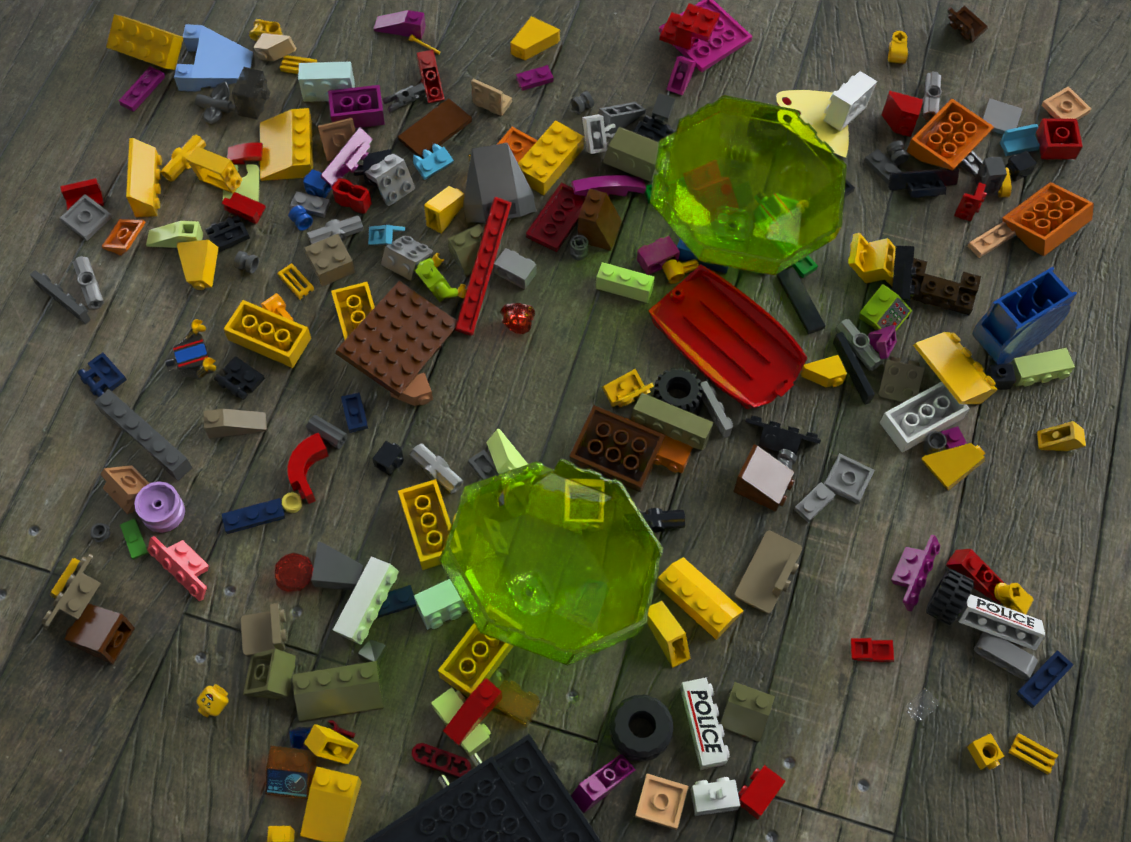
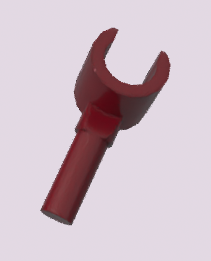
[328,720,356,738]

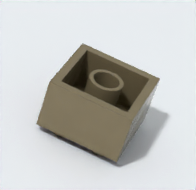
[304,234,355,287]

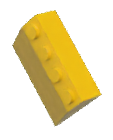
[260,108,313,181]
[913,332,998,404]

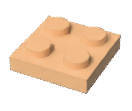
[1041,86,1091,120]
[635,774,688,830]

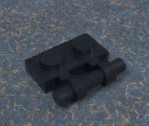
[632,115,676,145]
[205,215,250,252]
[214,356,265,400]

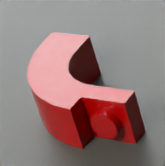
[287,432,329,504]

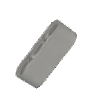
[974,631,1038,680]

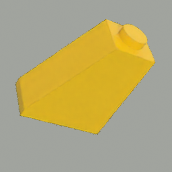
[510,16,560,60]
[424,186,464,234]
[177,240,218,290]
[922,443,985,491]
[644,601,691,668]

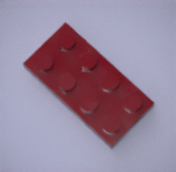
[526,182,586,252]

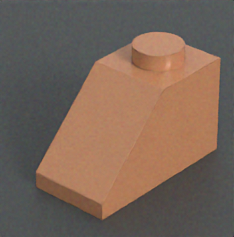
[389,373,433,406]

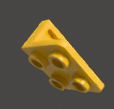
[602,369,654,408]

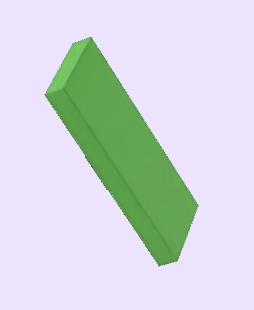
[120,518,148,560]

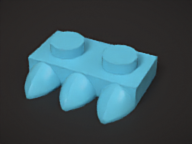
[413,143,454,180]

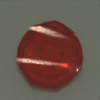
[500,303,535,334]
[275,552,313,592]

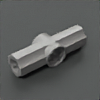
[922,71,942,121]
[307,215,364,245]
[73,256,104,309]
[836,319,883,371]
[410,443,463,494]

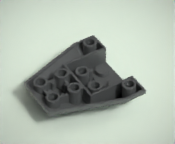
[463,143,536,223]

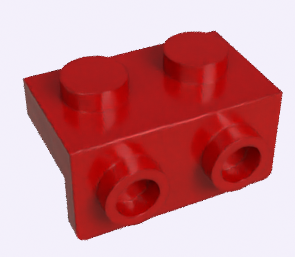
[954,182,987,221]

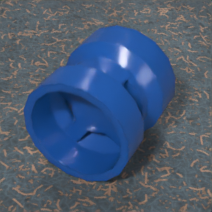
[288,205,313,231]

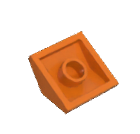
[102,219,146,255]

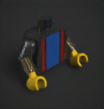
[165,319,216,380]

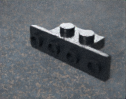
[888,168,959,198]
[892,246,916,320]
[745,415,821,455]

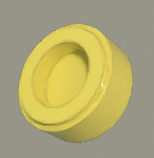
[282,492,302,513]

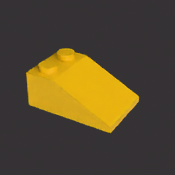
[300,767,362,842]

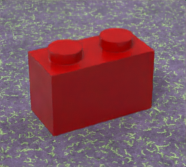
[738,765,786,819]

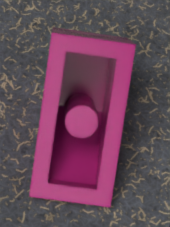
[667,56,697,95]

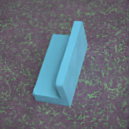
[1000,124,1040,156]
[368,225,405,245]

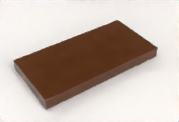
[398,98,472,159]

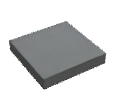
[983,99,1022,135]
[59,194,112,241]
[824,453,875,504]

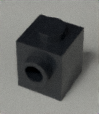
[1006,151,1037,181]
[985,364,1016,390]
[372,441,404,476]

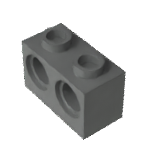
[975,157,1007,196]

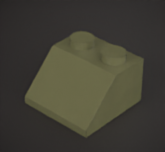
[448,224,497,277]
[243,649,296,699]
[720,682,775,742]

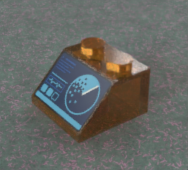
[265,746,317,799]

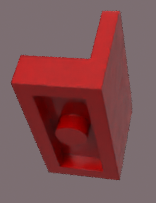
[60,178,104,210]
[221,192,266,225]

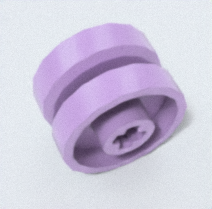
[134,482,185,533]

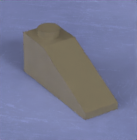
[204,409,267,438]

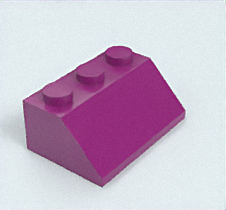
[328,85,385,128]

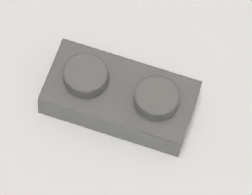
[290,191,331,218]
[794,482,835,523]

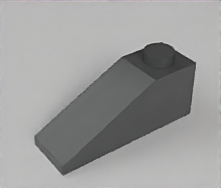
[598,102,646,134]

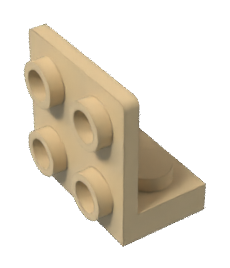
[471,79,512,116]

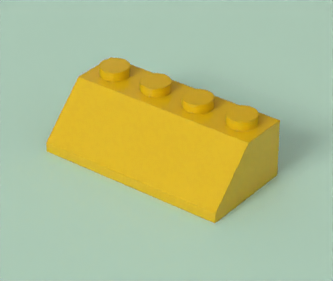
[126,138,162,217]
[656,557,744,640]

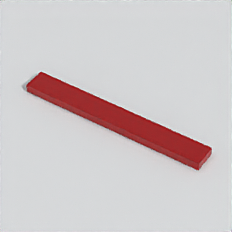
[455,197,512,336]

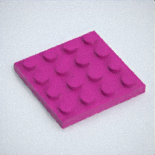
[659,0,752,72]

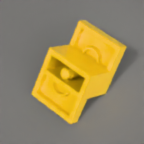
[848,233,896,287]

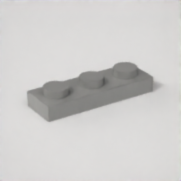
[700,381,733,438]

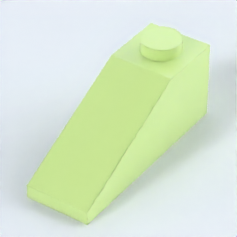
[486,429,533,486]

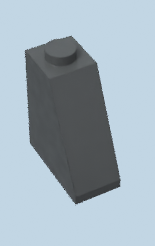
[311,542,364,590]

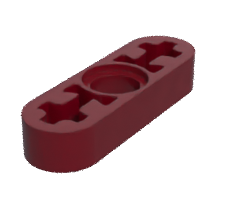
[412,743,471,778]

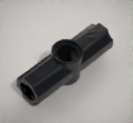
[624,508,685,533]

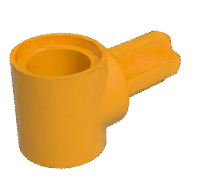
[662,259,699,284]
[261,293,293,321]

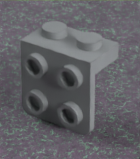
[365,154,415,206]
[381,236,433,281]

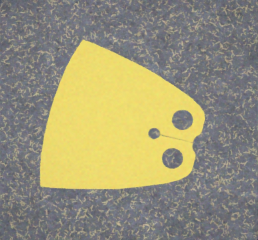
[776,90,849,158]

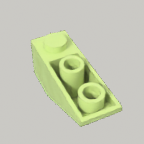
[146,221,203,248]

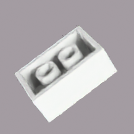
[824,71,877,131]

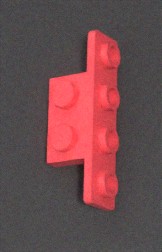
[147,536,209,601]

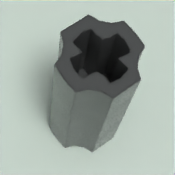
[306,415,348,449]

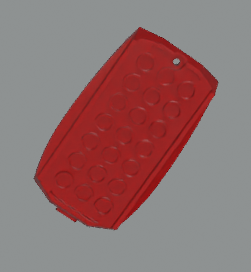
[648,265,808,409]

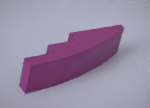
[571,175,646,197]

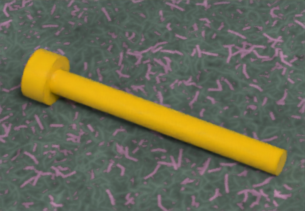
[409,34,441,54]

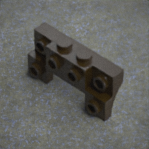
[911,258,981,315]

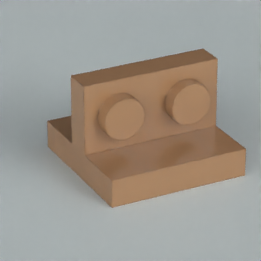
[318,118,356,161]
[100,465,150,514]

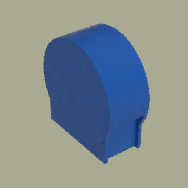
[972,267,1077,364]

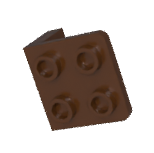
[947,5,988,42]

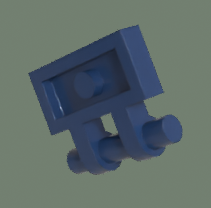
[78,352,127,397]

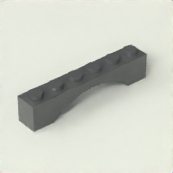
[94,389,192,481]

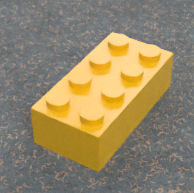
[106,14,184,70]
[518,120,584,195]
[331,282,375,340]
[224,300,311,368]
[398,479,461,570]
[438,605,522,697]

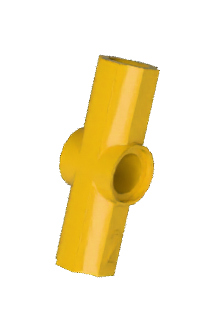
[161,135,206,182]

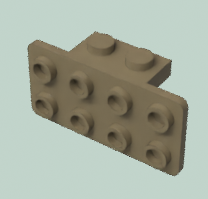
[734,530,802,614]
[41,554,101,632]

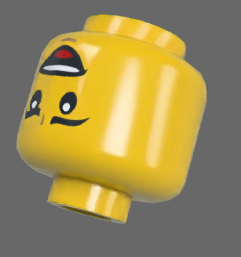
[196,684,229,717]

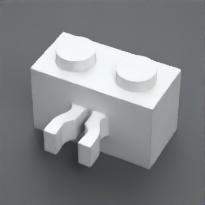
[582,114,616,154]
[691,777,740,816]

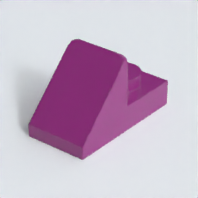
[868,325,897,359]

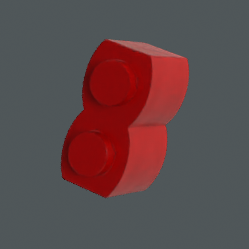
[332,178,371,213]

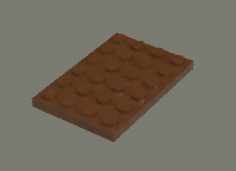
[335,281,457,397]

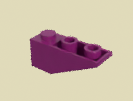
[571,754,636,813]

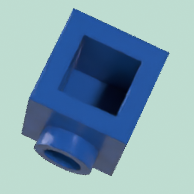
[303,169,332,198]

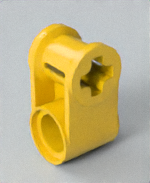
[249,19,283,42]
[888,31,908,64]
[994,583,1034,615]

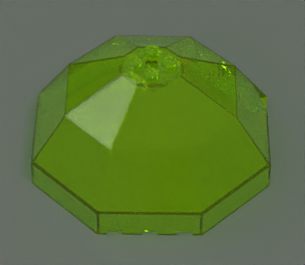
[650,95,847,275]
[439,459,663,666]

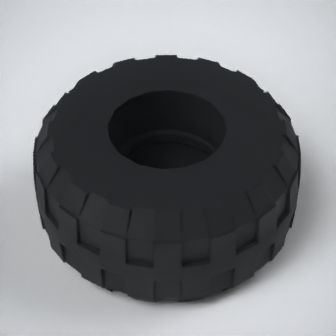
[609,695,673,762]

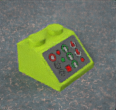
[859,284,912,331]

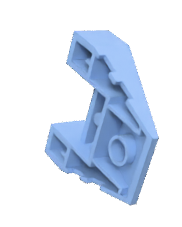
[174,24,253,91]

